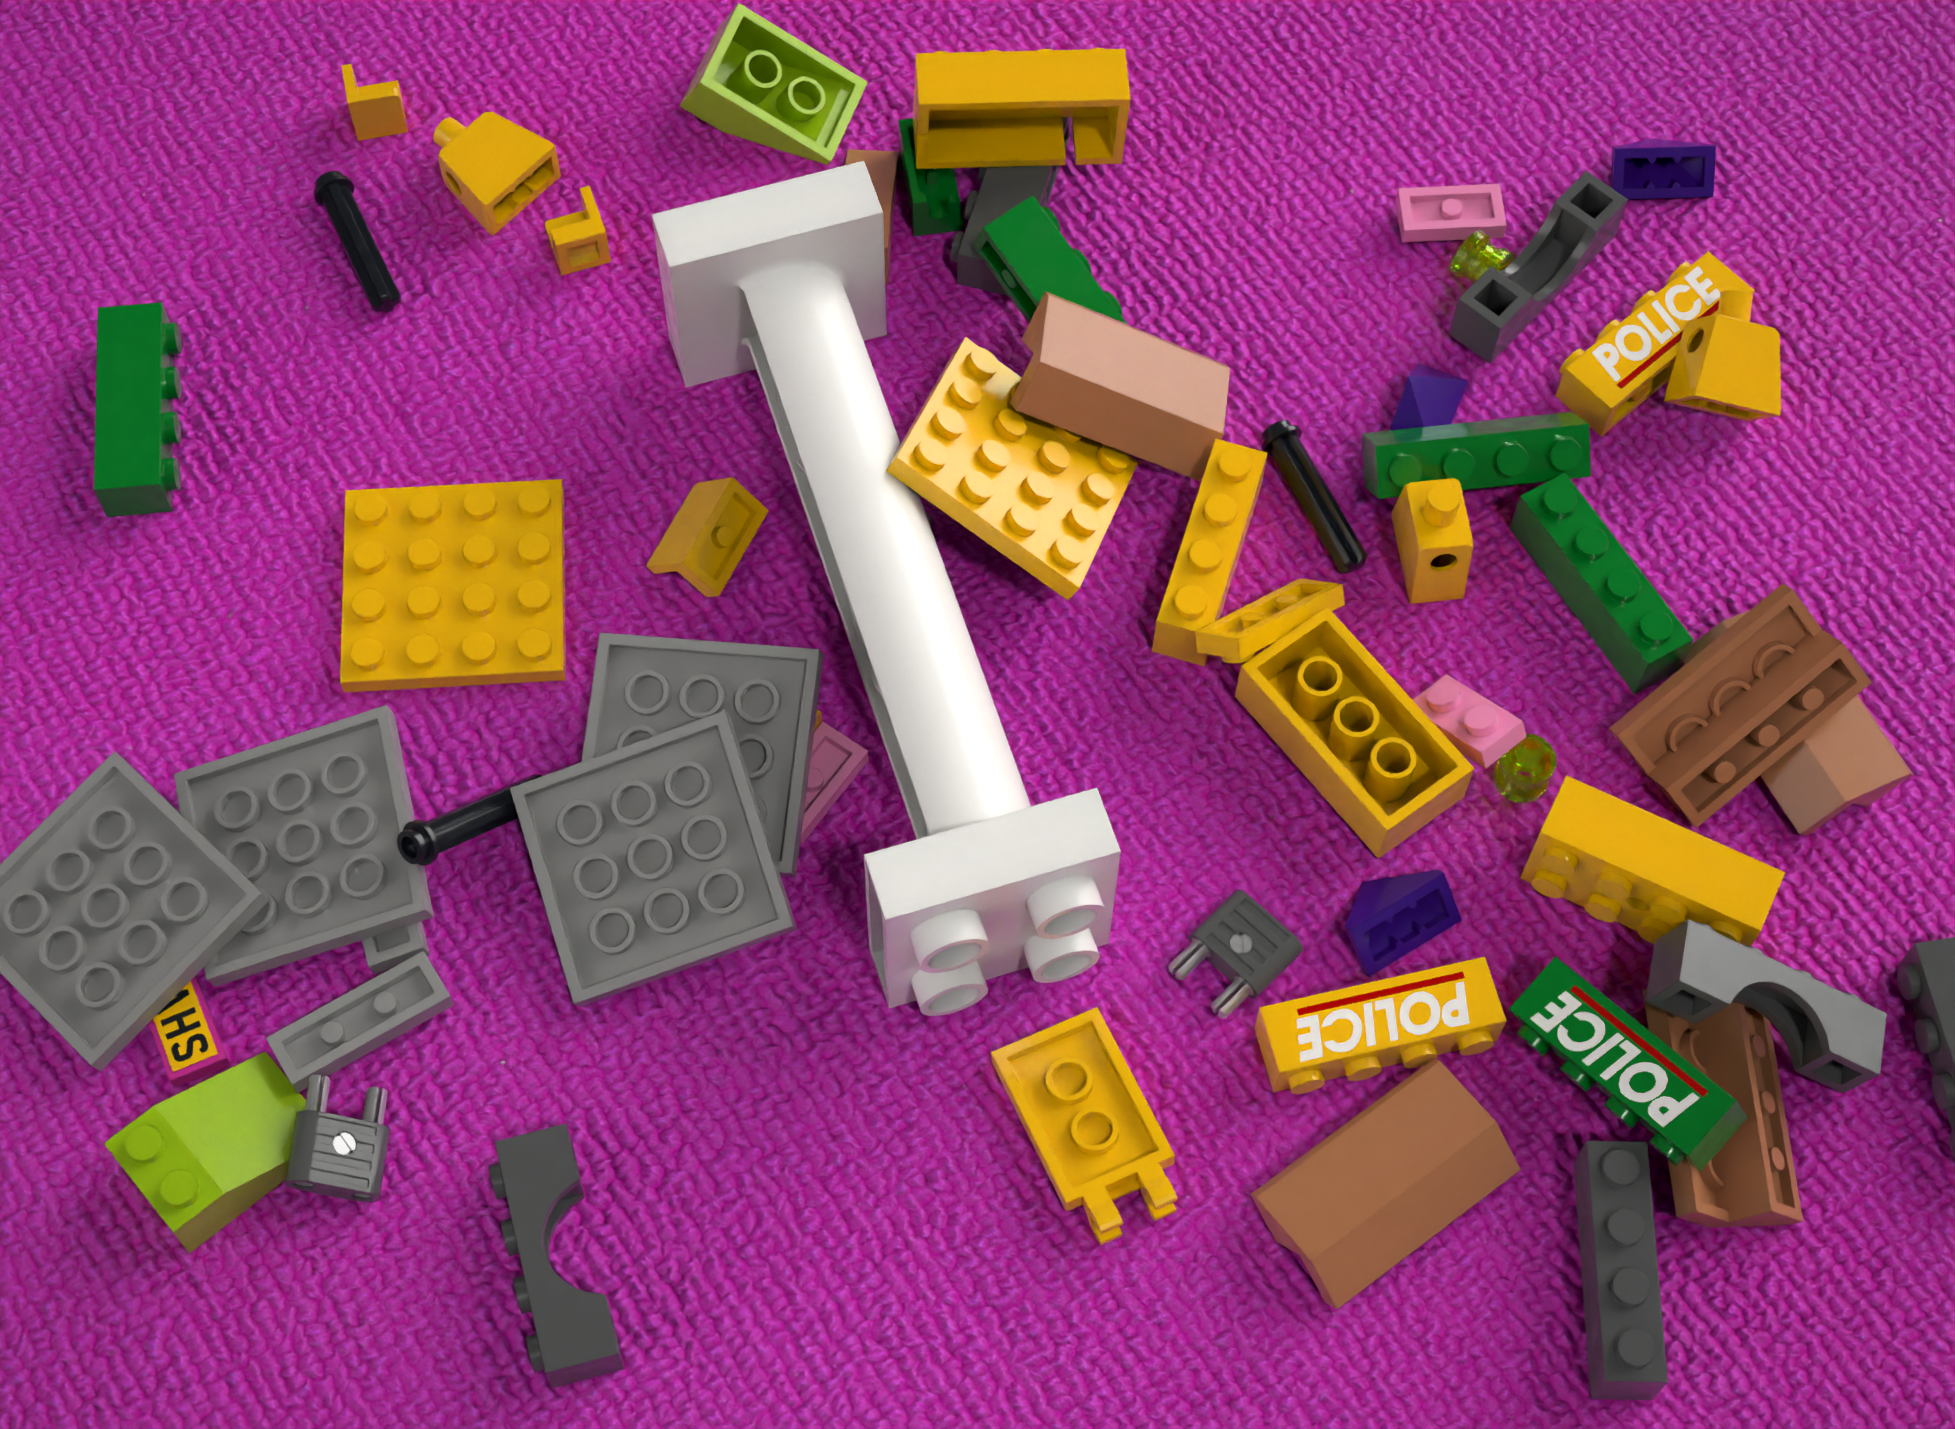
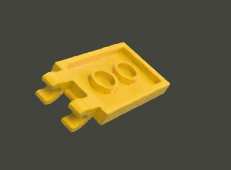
[991,1007,1177,1245]

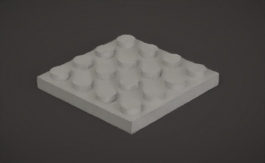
[581,633,824,877]
[174,705,434,987]
[510,711,798,1007]
[0,751,270,1072]

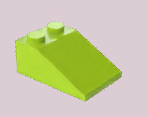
[680,3,868,165]
[104,1051,306,1254]

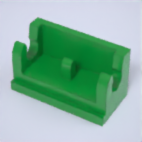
[898,118,964,236]

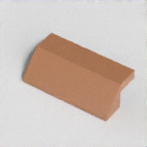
[1010,291,1230,481]
[1609,583,1872,828]
[1683,610,1913,836]
[1643,989,1803,1228]
[1250,1059,1521,1309]

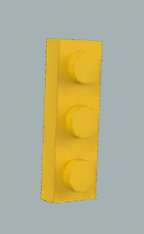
[1195,578,1345,663]

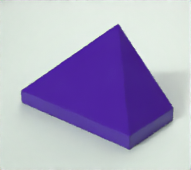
[1611,139,1716,199]
[1390,363,1468,430]
[1345,870,1462,977]

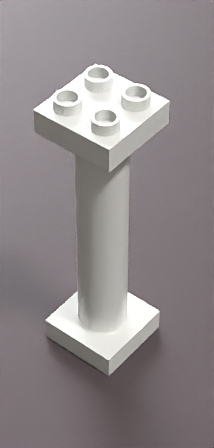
[652,161,1121,1016]

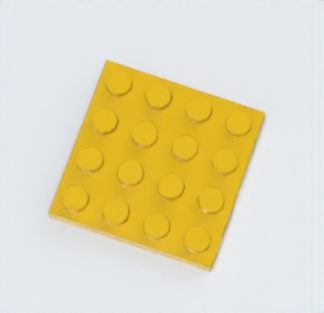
[886,337,1138,600]
[340,479,566,693]

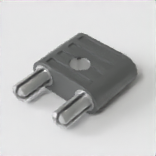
[1168,889,1303,1018]
[285,1075,390,1202]

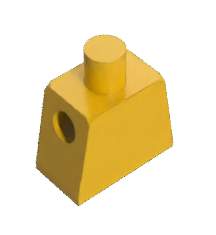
[433,112,561,236]
[1664,290,1781,421]
[1391,478,1473,604]

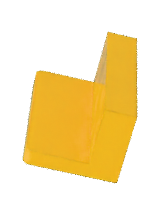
[646,477,769,597]

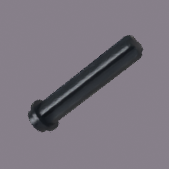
[313,171,401,313]
[1261,420,1367,574]
[397,774,542,866]

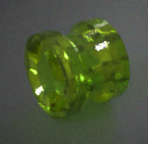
[1449,230,1514,284]
[1493,734,1557,803]

